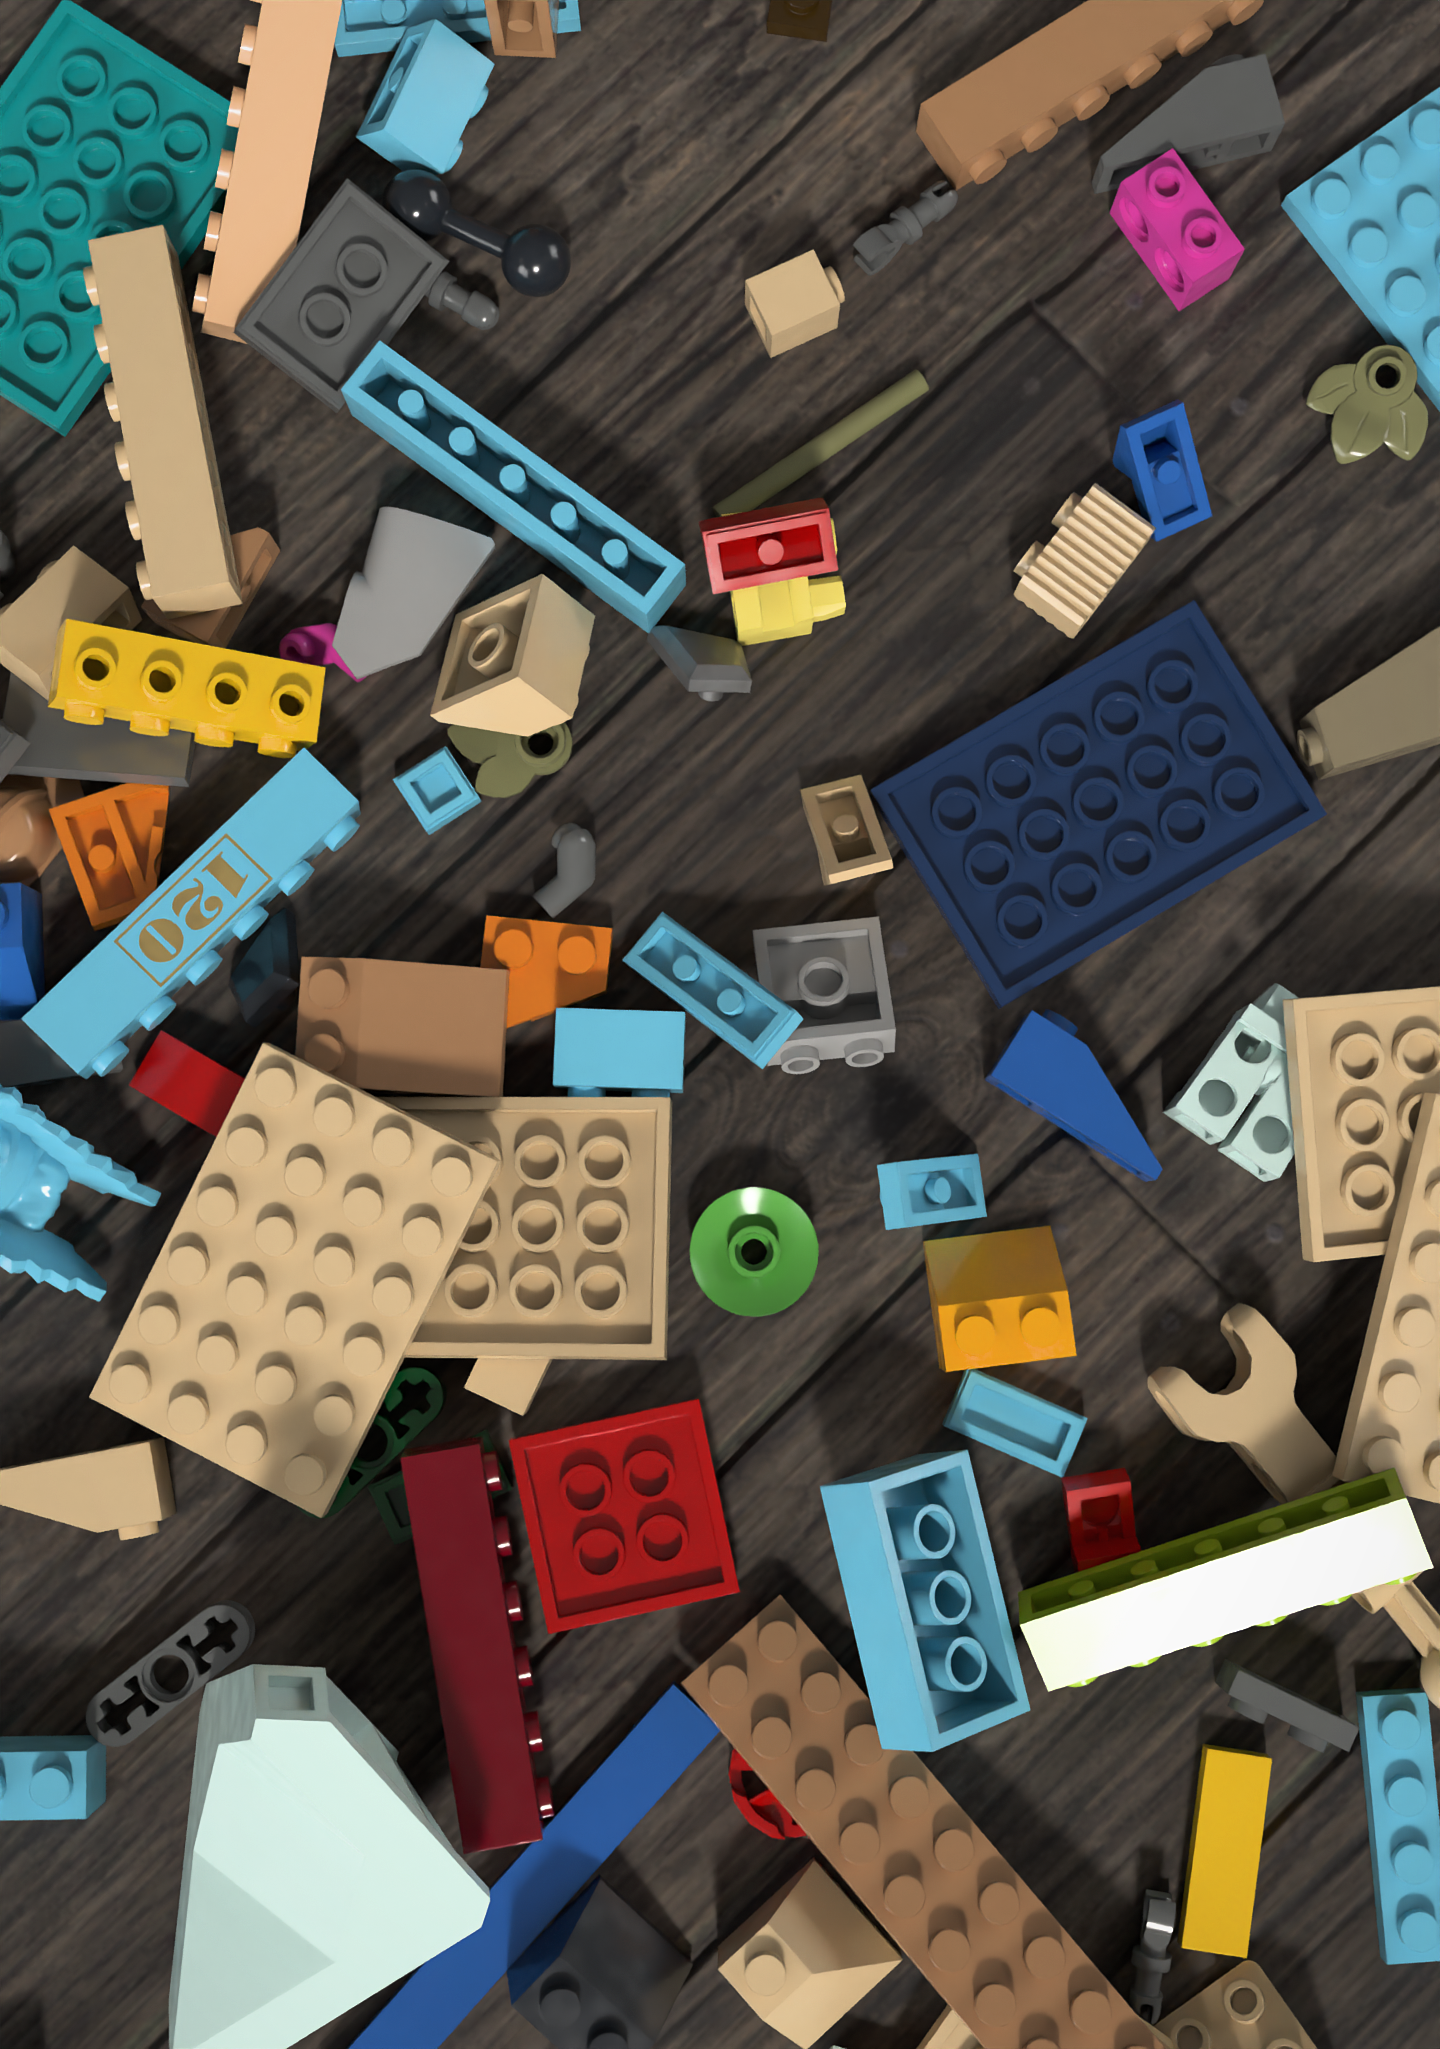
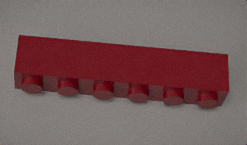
[400,1436,555,1854]

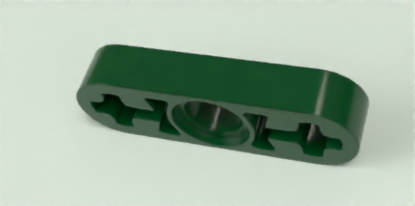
[296,1366,447,1518]

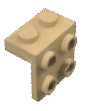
[1154,1960,1317,2049]

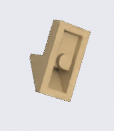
[800,774,893,886]

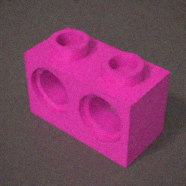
[1110,148,1245,311]

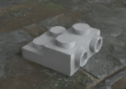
[753,916,896,1074]

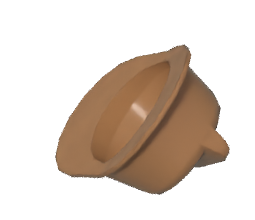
[0,774,85,887]

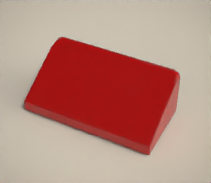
[699,498,838,594]

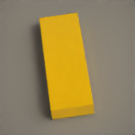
[1177,1744,1272,1958]

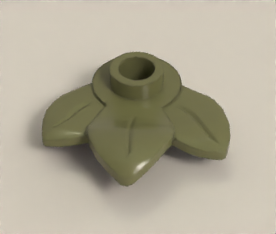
[1306,345,1428,464]
[447,722,573,798]

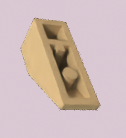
[0,1437,177,1540]

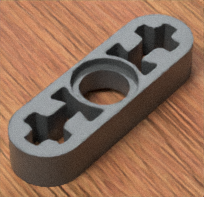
[86,1600,255,1747]

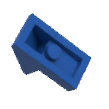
[1112,399,1212,542]

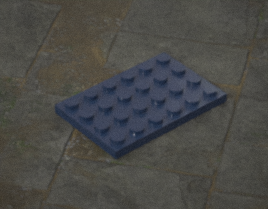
[869,600,1327,1009]

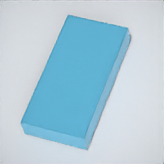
[942,1369,1088,1478]

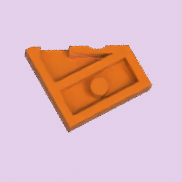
[48,783,171,931]
[480,915,613,1029]

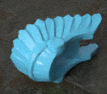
[0,1084,161,1302]

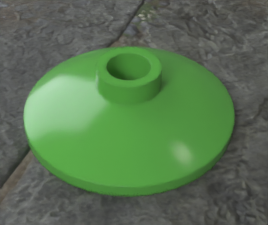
[690,1187,819,1317]

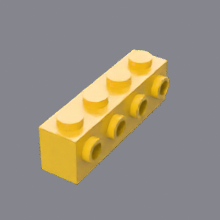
[48,619,326,758]

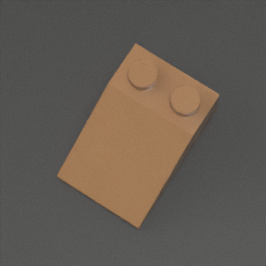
[295,957,510,1097]

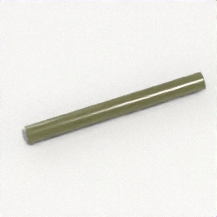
[712,369,929,517]

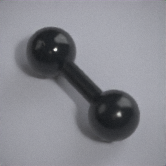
[382,169,571,297]

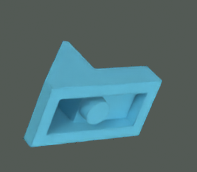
[877,1154,987,1230]

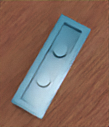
[622,912,803,1069]

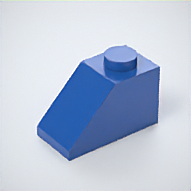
[0,883,45,1021]

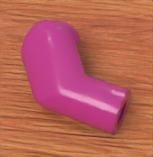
[279,623,367,683]

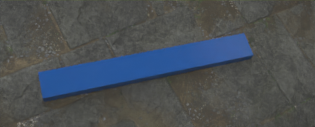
[345,1681,720,2049]

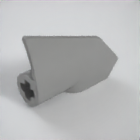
[332,507,495,680]

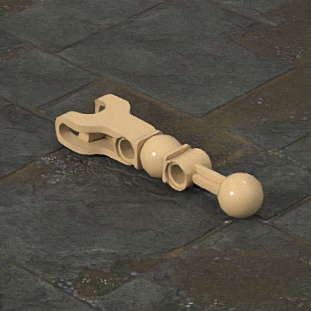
[1147,1303,1440,1709]

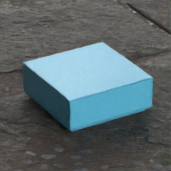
[393,746,482,835]

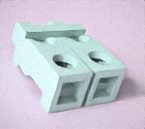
[1163,983,1298,1182]

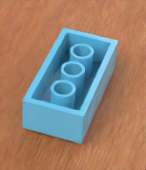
[820,1450,1030,1752]

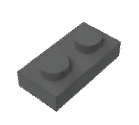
[1215,1659,1360,1753]

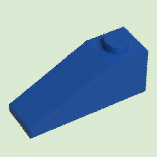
[984,1009,1163,1182]

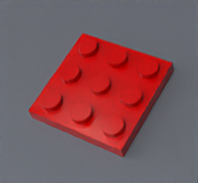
[508,1397,740,1634]

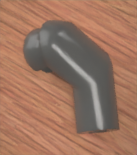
[532,823,596,919]

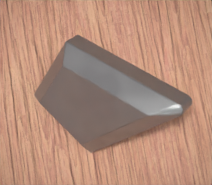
[647,626,752,702]

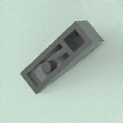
[1092,54,1285,194]

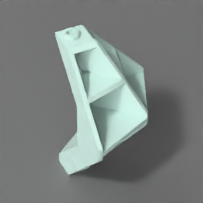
[169,1664,490,2049]

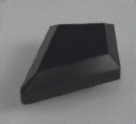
[228,907,300,1028]

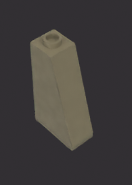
[1297,626,1440,780]

